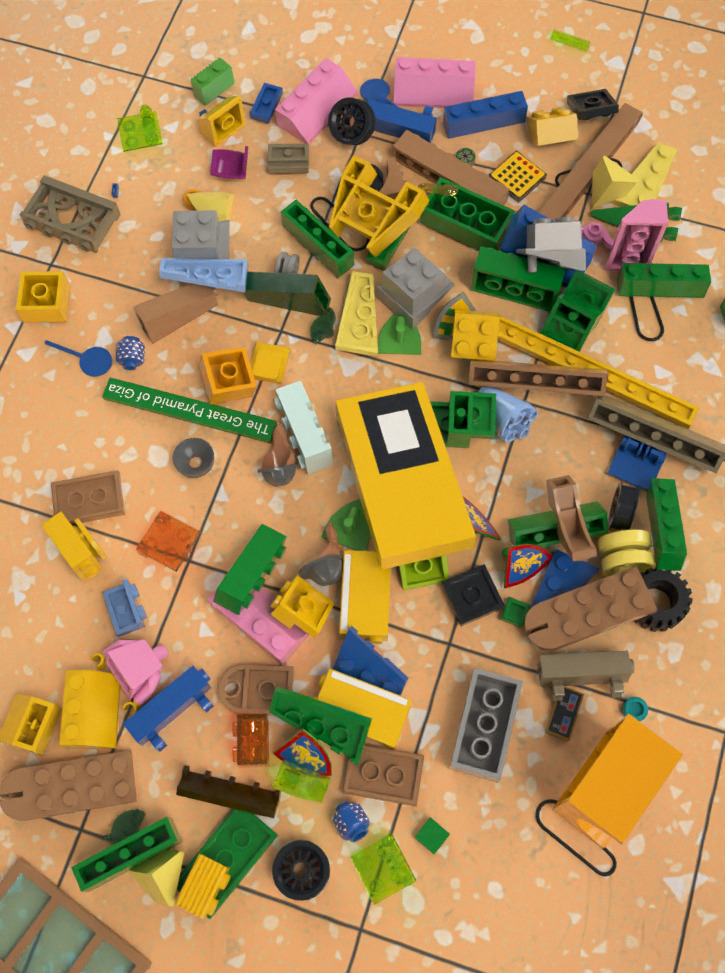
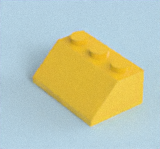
[59,670,121,749]

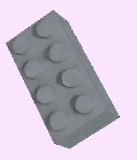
[449,668,523,783]

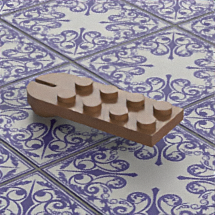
[525,566,657,651]
[0,750,137,821]

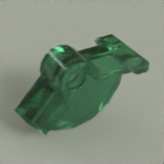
[310,307,336,345]
[103,809,146,845]

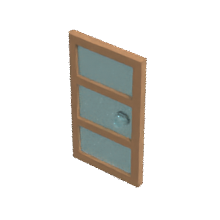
[0,858,152,973]

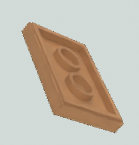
[51,470,125,525]
[342,745,424,807]

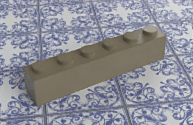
[587,395,725,474]

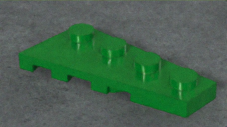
[269,686,372,766]

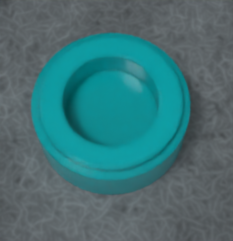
[622,697,648,722]

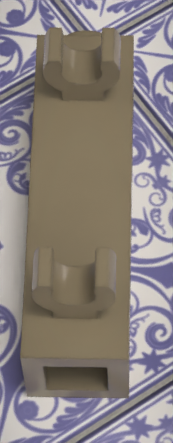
[537,650,635,701]

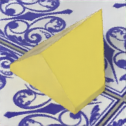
[592,155,639,209]
[186,191,234,221]
[128,850,184,907]

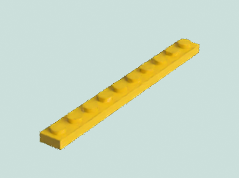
[498,315,699,429]

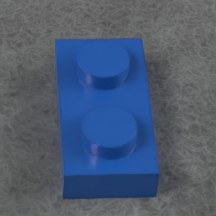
[250,83,283,123]

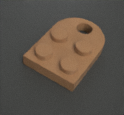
[219,665,294,716]

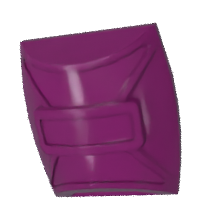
[210,146,248,179]

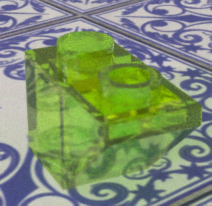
[272,760,331,803]

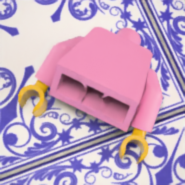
[91,640,168,717]

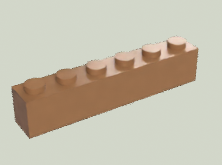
[392,130,509,205]
[468,359,608,396]

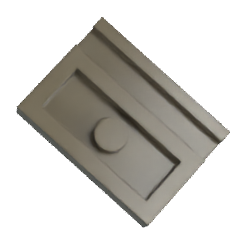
[267,144,309,174]

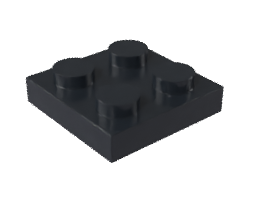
[567,89,619,120]
[441,564,505,627]

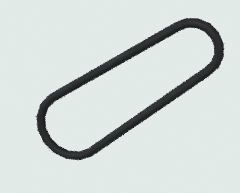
[310,197,370,251]
[630,296,664,341]
[536,799,617,877]

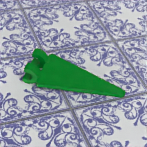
[590,202,682,243]

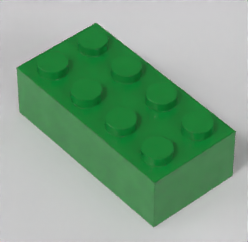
[420,177,516,251]
[470,246,566,312]

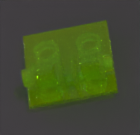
[117,105,163,152]
[351,833,416,905]

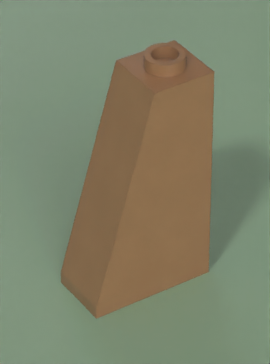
[133,284,218,344]

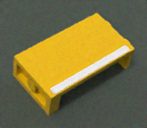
[339,550,391,644]
[313,668,412,750]

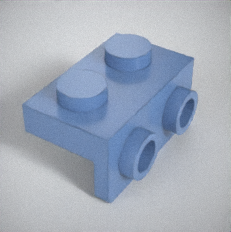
[102,578,147,637]

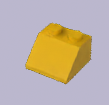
[197,96,246,147]

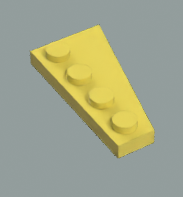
[610,142,678,207]
[335,271,378,357]

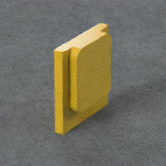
[251,342,291,384]

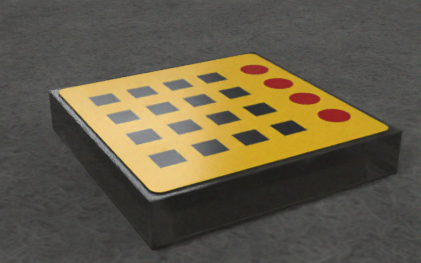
[489,150,547,203]

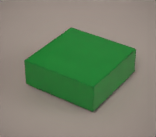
[500,597,531,629]
[414,817,450,855]

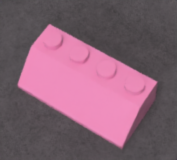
[393,57,476,108]
[275,58,357,144]
[605,199,668,271]
[208,587,309,666]

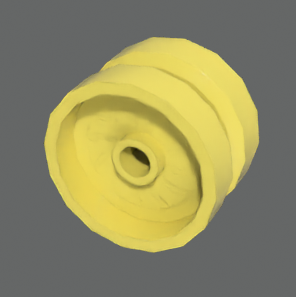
[598,530,656,576]

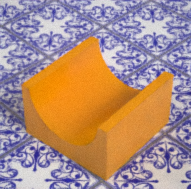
[552,714,683,849]

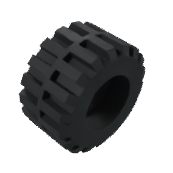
[634,568,693,632]

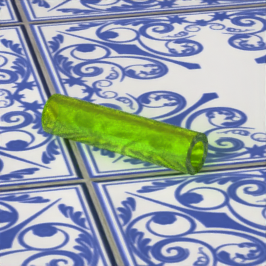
[550,29,591,51]

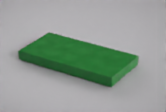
[177,809,279,919]

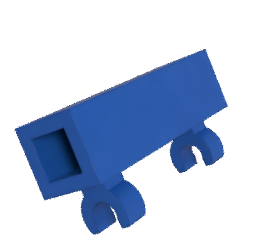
[361,93,437,143]
[123,665,214,752]

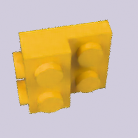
[270,575,335,638]

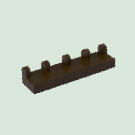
[176,765,282,819]

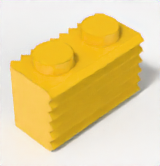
[175,854,231,919]

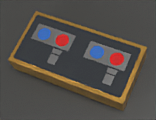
[545,686,584,742]

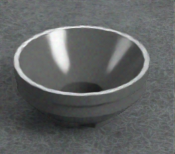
[173,438,215,478]

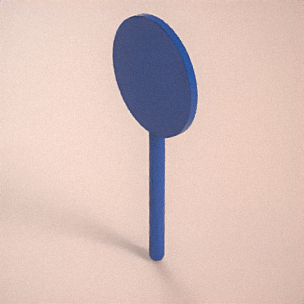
[360,79,398,107]
[45,340,112,377]

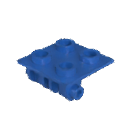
[607,435,667,491]

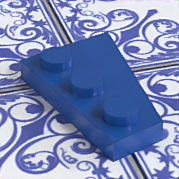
[530,549,600,609]
[333,625,408,696]

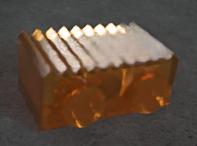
[232,713,269,768]

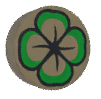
[455,148,476,167]

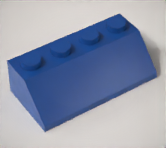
[499,205,597,287]

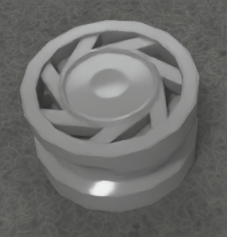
[275,252,300,274]

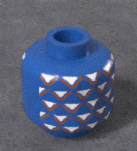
[116,336,145,370]
[332,801,370,842]

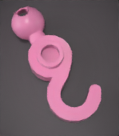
[581,222,619,250]

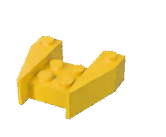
[329,155,429,257]

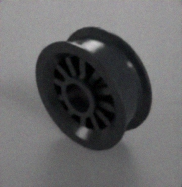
[328,97,376,145]
[608,481,640,531]
[272,840,330,901]

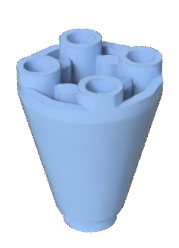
[478,386,539,443]

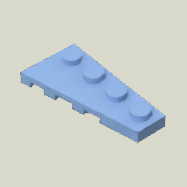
[159,258,248,293]

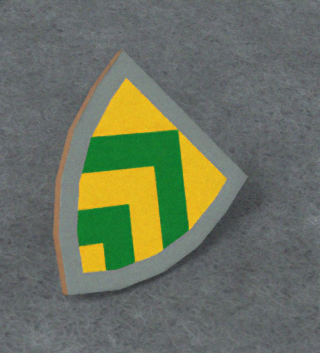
[433,292,477,339]

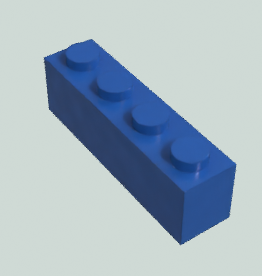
[443,91,528,139]

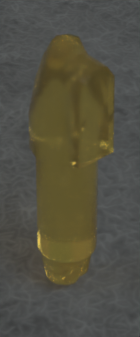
[418,183,458,196]

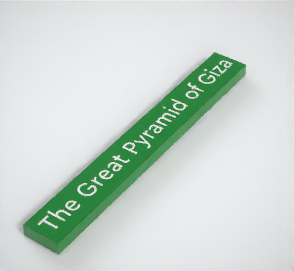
[102,377,277,444]

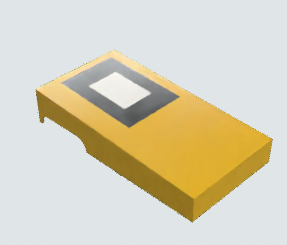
[335,382,476,570]

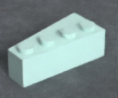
[274,380,333,475]

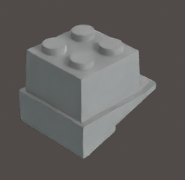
[172,210,230,259]
[516,217,586,272]
[377,247,455,330]

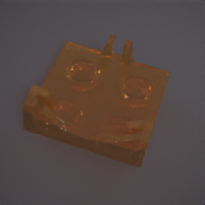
[136,510,201,572]

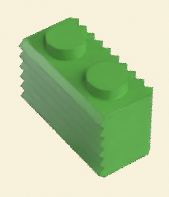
[191,58,235,106]

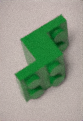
[540,270,616,352]
[430,391,496,448]

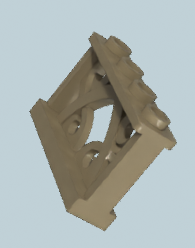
[19,175,121,253]

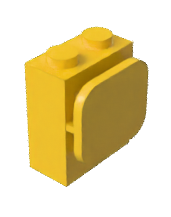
[41,512,108,581]

